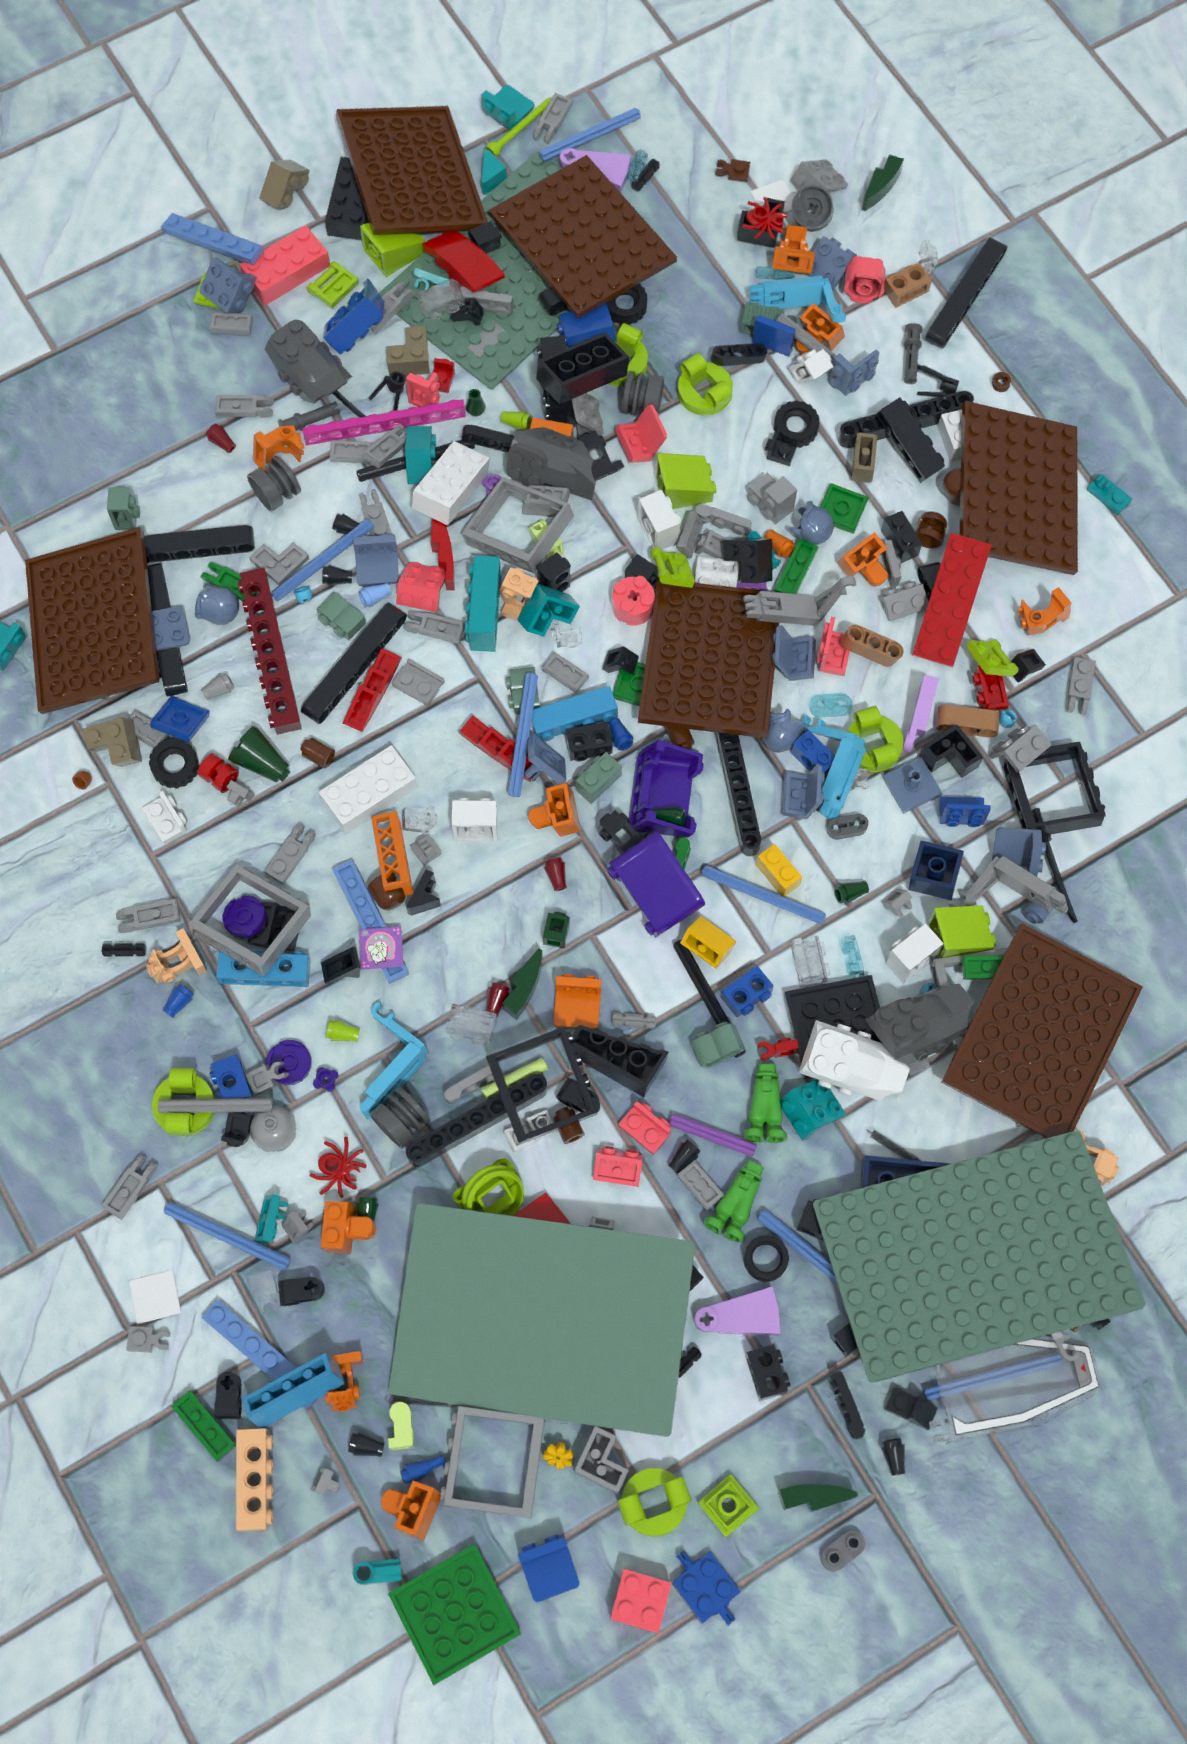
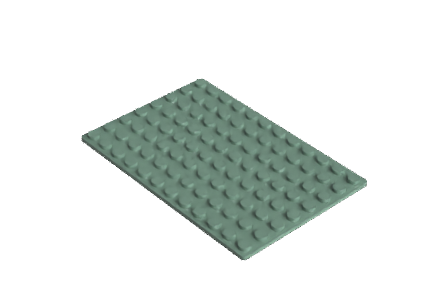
[379,151,571,389]
[813,1131,1145,1383]
[389,1203,695,1437]

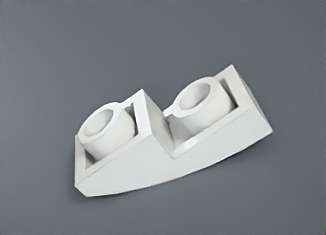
[503,1110,556,1153]

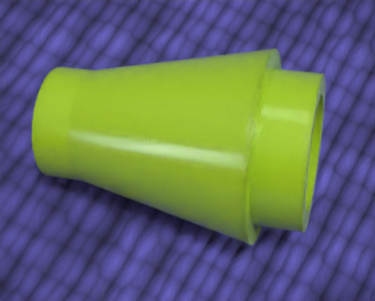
[501,411,533,431]
[325,1019,360,1042]

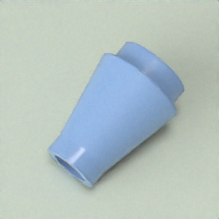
[359,583,392,607]

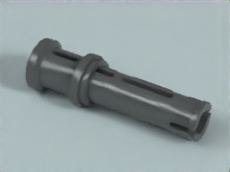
[904,323,923,384]
[278,401,340,431]

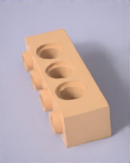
[236,1428,273,1532]

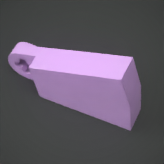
[560,148,631,193]
[902,675,939,753]
[694,1286,780,1336]

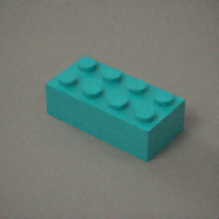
[465,556,501,652]

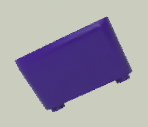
[629,740,704,838]
[606,831,705,938]

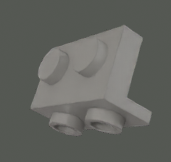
[878,581,928,621]

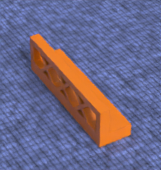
[371,811,414,896]

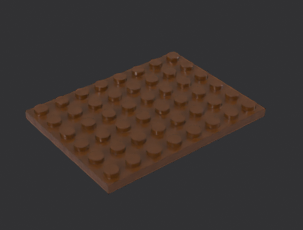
[335,106,488,235]
[489,155,677,319]
[960,401,1078,575]
[25,527,159,714]
[638,578,779,738]
[941,923,1143,1139]

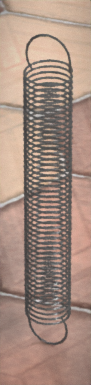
[868,1130,920,1161]
[385,1394,456,1408]

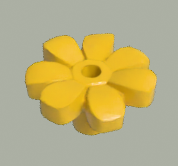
[542,1442,573,1469]

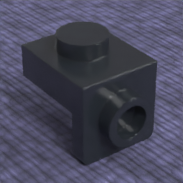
[221,1112,253,1147]

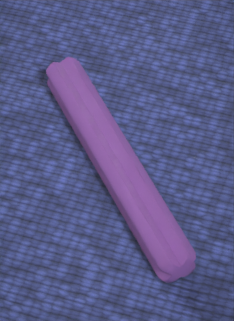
[669,1114,757,1156]

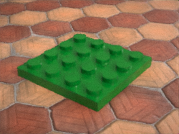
[388,1544,521,1686]

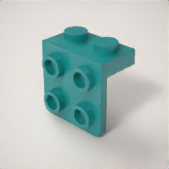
[481,85,534,130]
[0,622,26,671]
[780,1079,845,1141]

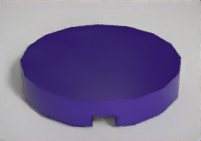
[222,895,267,939]
[266,1040,312,1085]

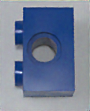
[791,730,835,779]
[209,1054,253,1099]

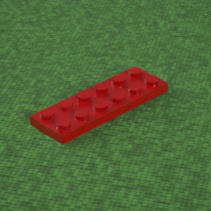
[912,533,992,668]

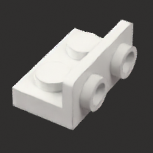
[695,556,739,587]
[142,791,187,845]

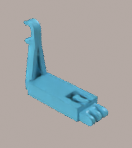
[749,275,846,323]
[802,715,866,820]
[360,1002,429,1119]

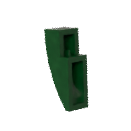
[862,154,904,211]
[502,948,543,1020]
[777,1484,858,1512]

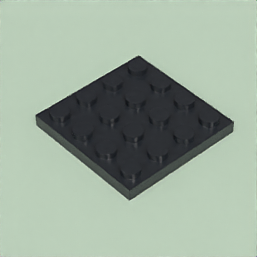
[784,975,883,1079]

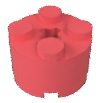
[844,256,885,303]
[612,576,655,626]

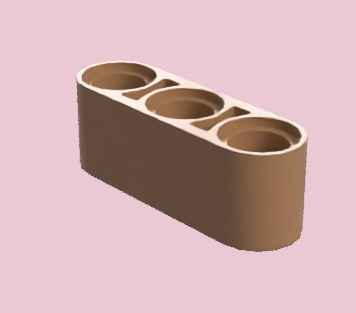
[840,625,904,667]
[936,705,1000,737]

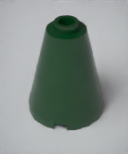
[228,726,290,783]

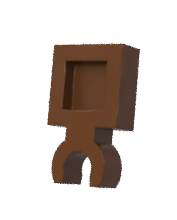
[715,159,751,182]

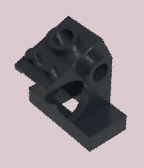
[577,431,624,481]
[598,810,651,854]

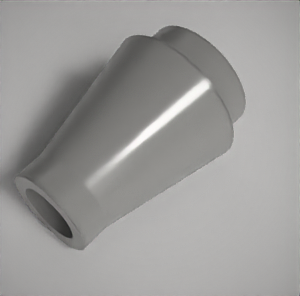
[201,673,234,700]

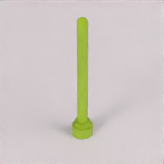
[484,97,552,158]

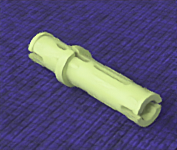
[481,1057,548,1100]

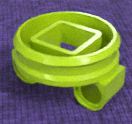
[608,323,648,386]
[678,353,733,415]
[847,706,904,772]
[152,1068,215,1137]
[452,1158,524,1216]
[617,1468,692,1537]

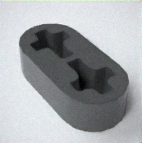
[827,814,869,840]

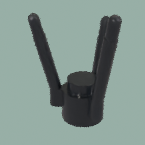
[917,364,959,397]
[368,371,406,411]

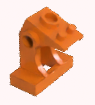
[772,225,815,274]
[253,425,304,473]
[1018,587,1072,635]
[313,1351,364,1412]

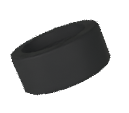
[744,1235,789,1282]

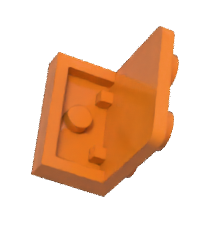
[554,974,601,1030]

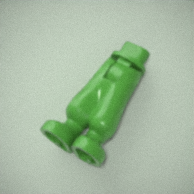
[743,1064,787,1143]
[703,1160,764,1243]

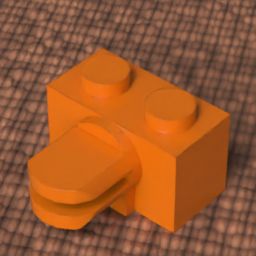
[796,303,845,355]
[837,532,888,587]
[528,783,581,837]
[320,1201,377,1254]
[381,1480,441,1542]

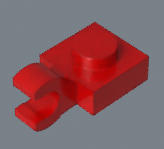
[757,1038,799,1060]

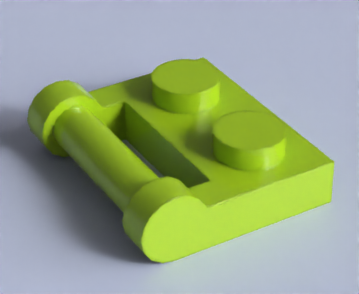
[306,261,359,309]
[650,547,695,588]
[966,639,1019,677]

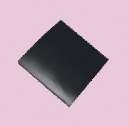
[247,902,299,951]

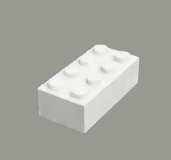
[412,441,490,525]
[319,745,418,835]

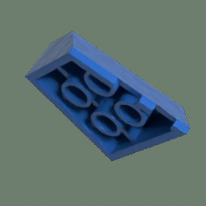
[323,278,384,355]

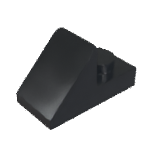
[406,869,441,916]
[321,947,360,984]
[884,1387,938,1431]

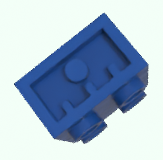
[939,797,991,827]

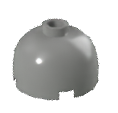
[250,1106,296,1152]

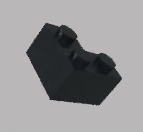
[737,198,785,248]
[723,537,773,583]
[919,724,983,778]

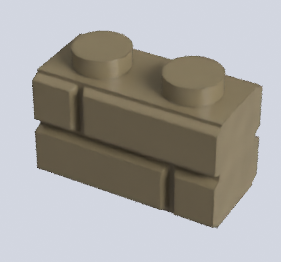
[851,433,878,483]

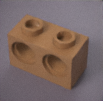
[884,263,932,308]

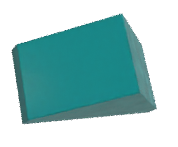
[482,150,507,195]

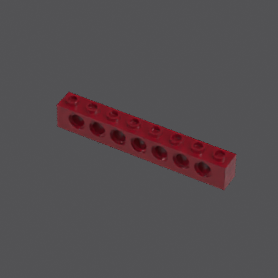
[237,568,302,735]

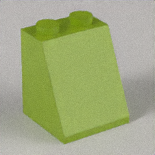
[360,223,425,277]
[656,453,716,509]
[928,906,996,959]

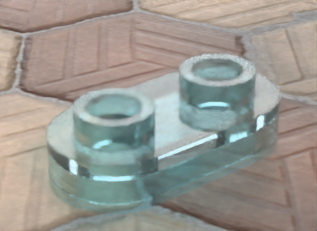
[809,693,852,718]
[841,935,864,978]

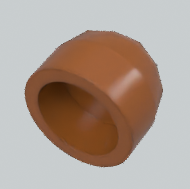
[72,770,92,790]

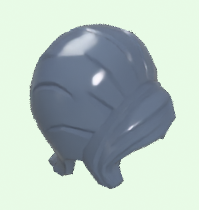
[790,501,834,545]
[195,585,239,625]
[762,709,808,753]

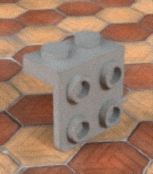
[790,159,848,207]
[572,393,604,437]
[989,725,1051,772]

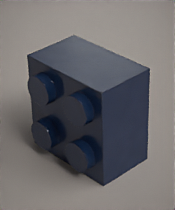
[908,841,964,901]

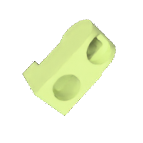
[528,520,564,559]
[388,1402,415,1451]

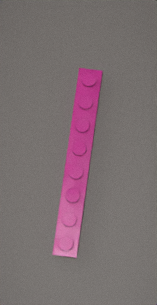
[302,399,466,446]

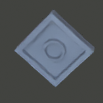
[524,733,567,785]
[882,757,942,814]

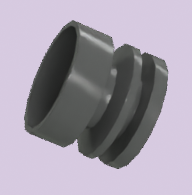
[791,185,834,232]
[621,371,664,416]
[247,456,301,512]
[369,1087,431,1149]

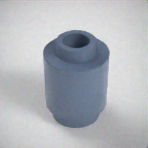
[1024,902,1054,924]

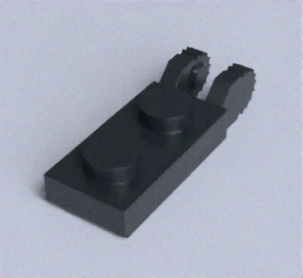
[829,1371,865,1440]

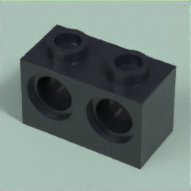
[537,553,571,592]
[565,722,613,762]
[745,1344,791,1402]

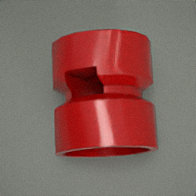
[197,753,239,793]

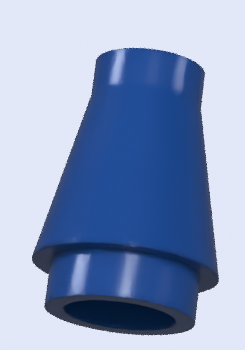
[608,718,634,751]
[163,984,194,1018]

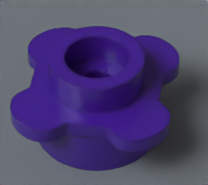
[313,1067,339,1092]

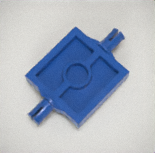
[671,1550,740,1626]

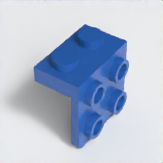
[518,1534,579,1602]

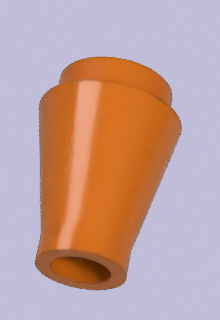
[764,529,795,558]

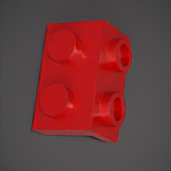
[972,665,1009,711]

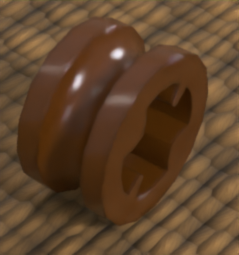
[992,372,1011,392]

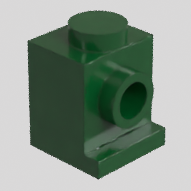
[543,912,570,949]

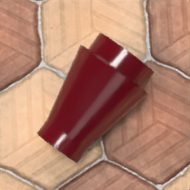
[205,423,236,454]
[544,857,567,891]
[485,982,510,1017]

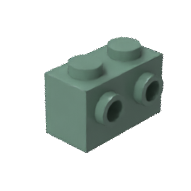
[107,486,140,530]
[576,752,622,804]

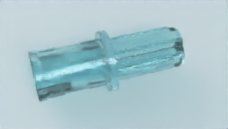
[627,150,648,182]
[755,267,795,280]

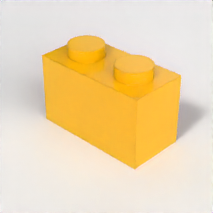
[756,844,802,897]
[680,916,737,969]

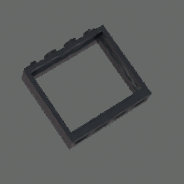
[1002,741,1106,836]
[486,1027,599,1145]

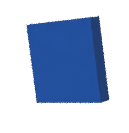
[753,315,796,357]
[150,696,210,742]

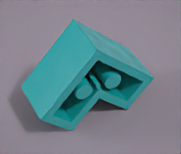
[405,426,436,484]
[517,584,580,637]

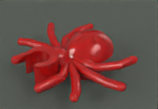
[742,197,788,239]
[309,1137,367,1198]

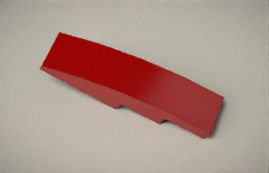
[431,519,455,590]
[343,648,402,732]
[459,715,532,782]

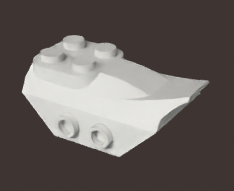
[798,1020,910,1101]

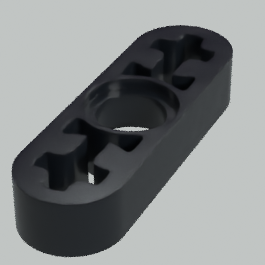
[710,343,768,366]
[461,425,515,453]

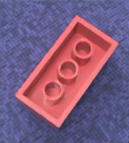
[239,225,330,306]

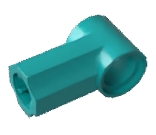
[352,1558,402,1585]

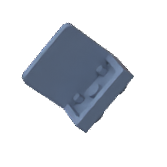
[806,236,857,290]
[200,258,257,314]
[829,349,880,396]
[353,533,399,586]
[152,606,190,661]
[773,625,816,681]
[782,764,825,819]
[992,827,1046,877]

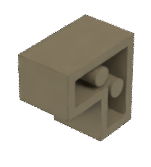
[259,160,310,209]
[386,326,430,376]
[82,717,142,767]

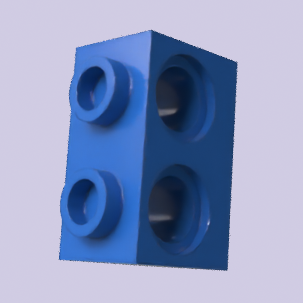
[721,965,774,1017]

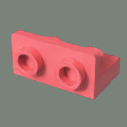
[406,372,440,407]
[618,1101,671,1155]
[593,1146,643,1187]

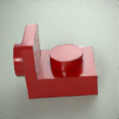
[433,358,455,394]

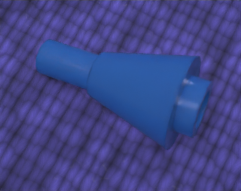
[400,1455,445,1486]

